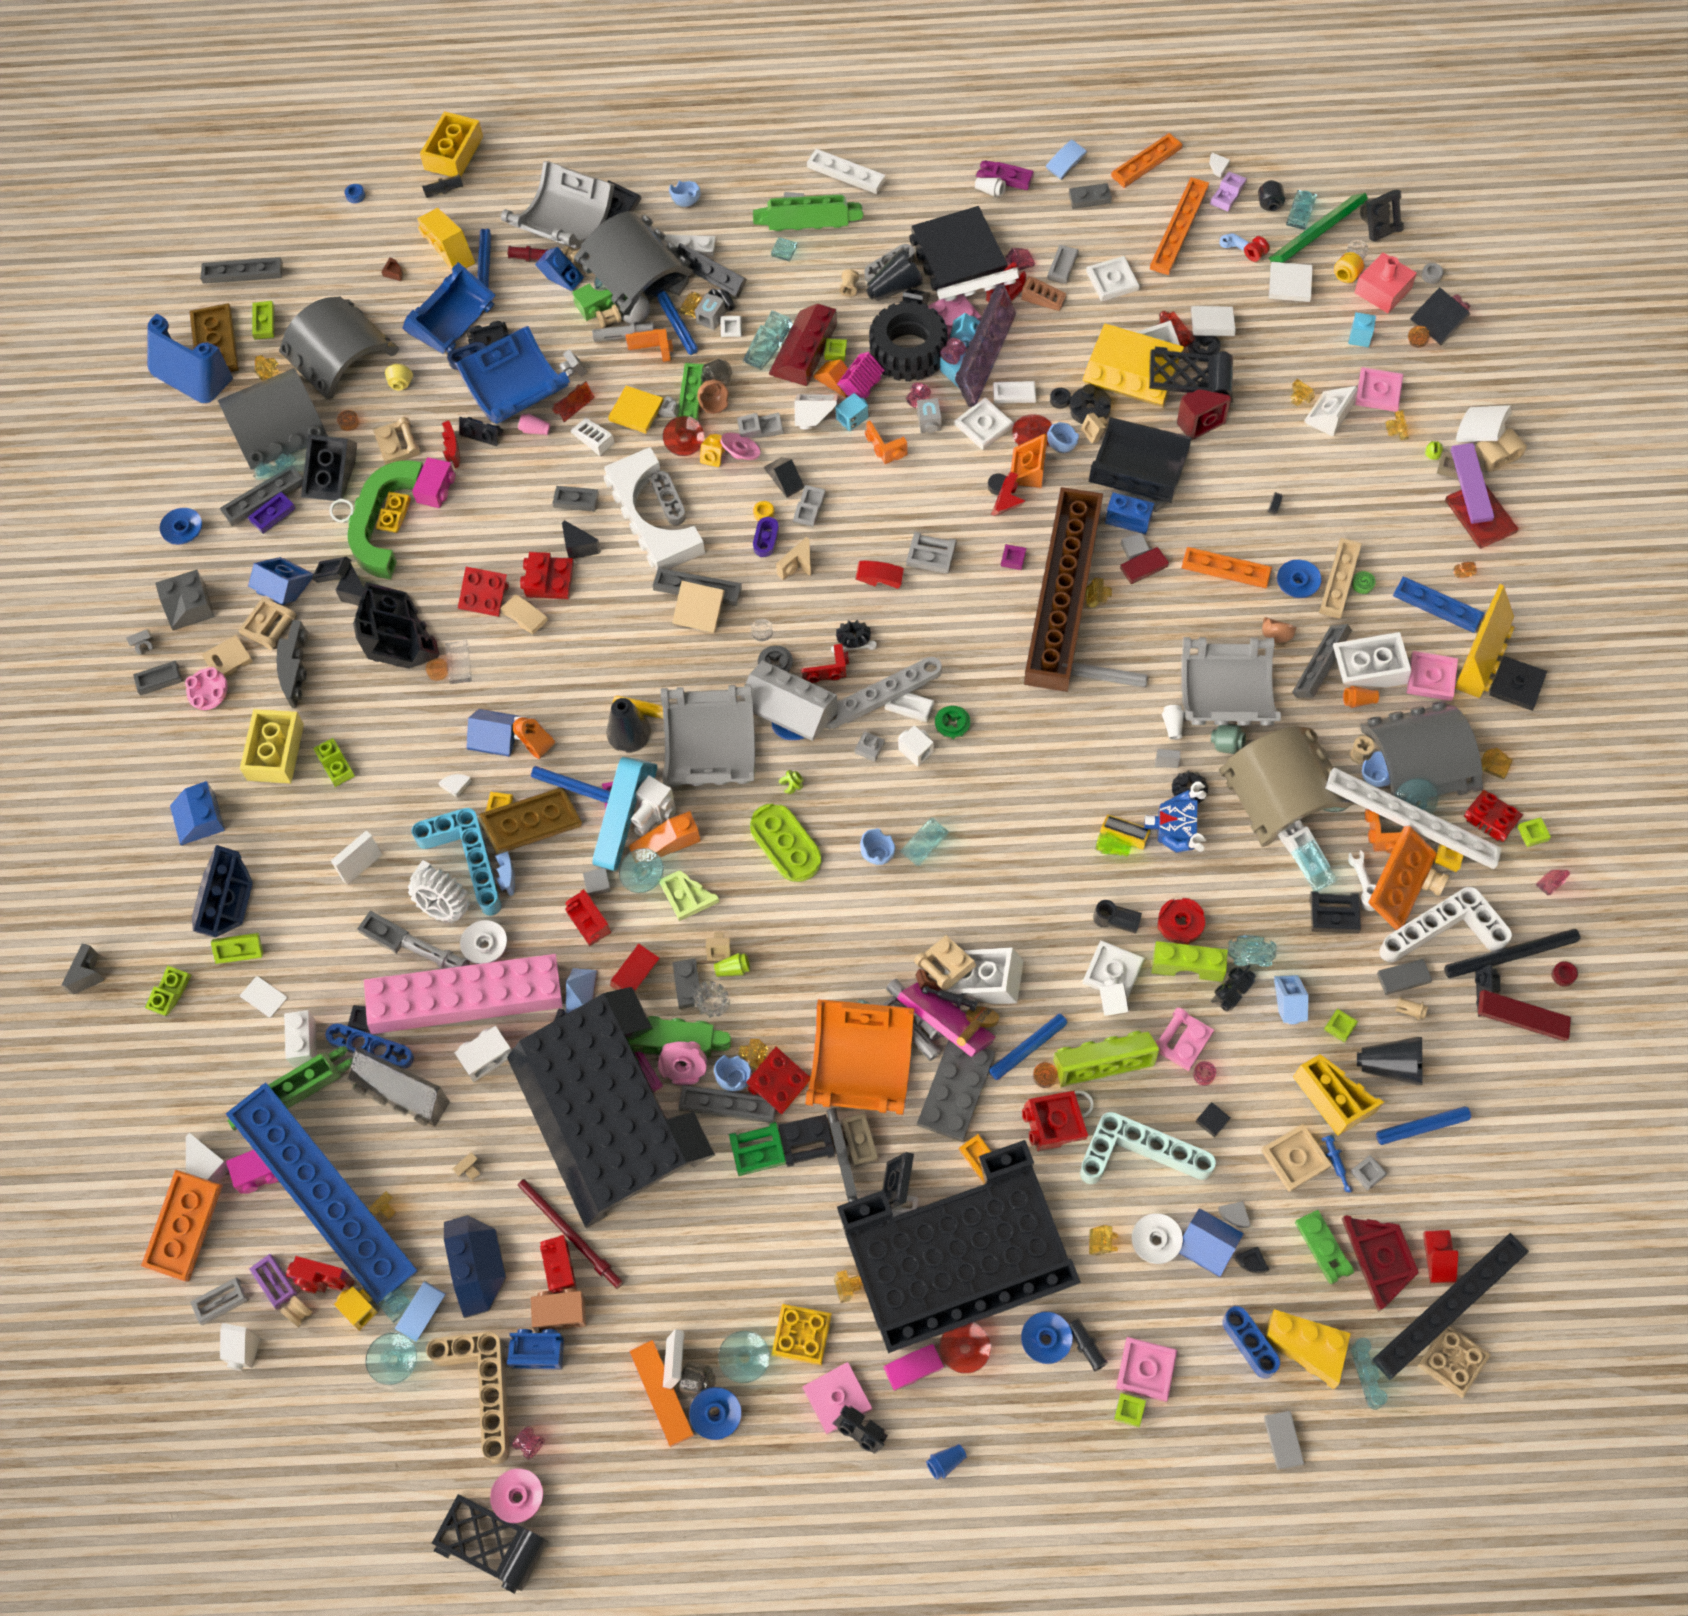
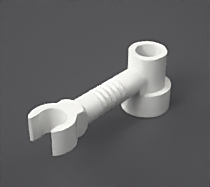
[1348,850,1376,911]

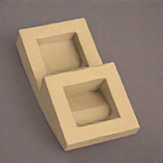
[500,594,548,634]

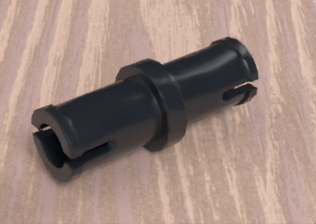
[422,174,463,198]
[1069,1318,1108,1372]

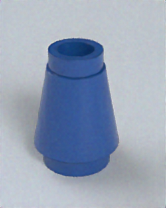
[926,1444,967,1480]

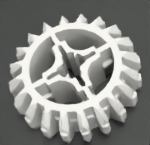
[408,867,470,923]

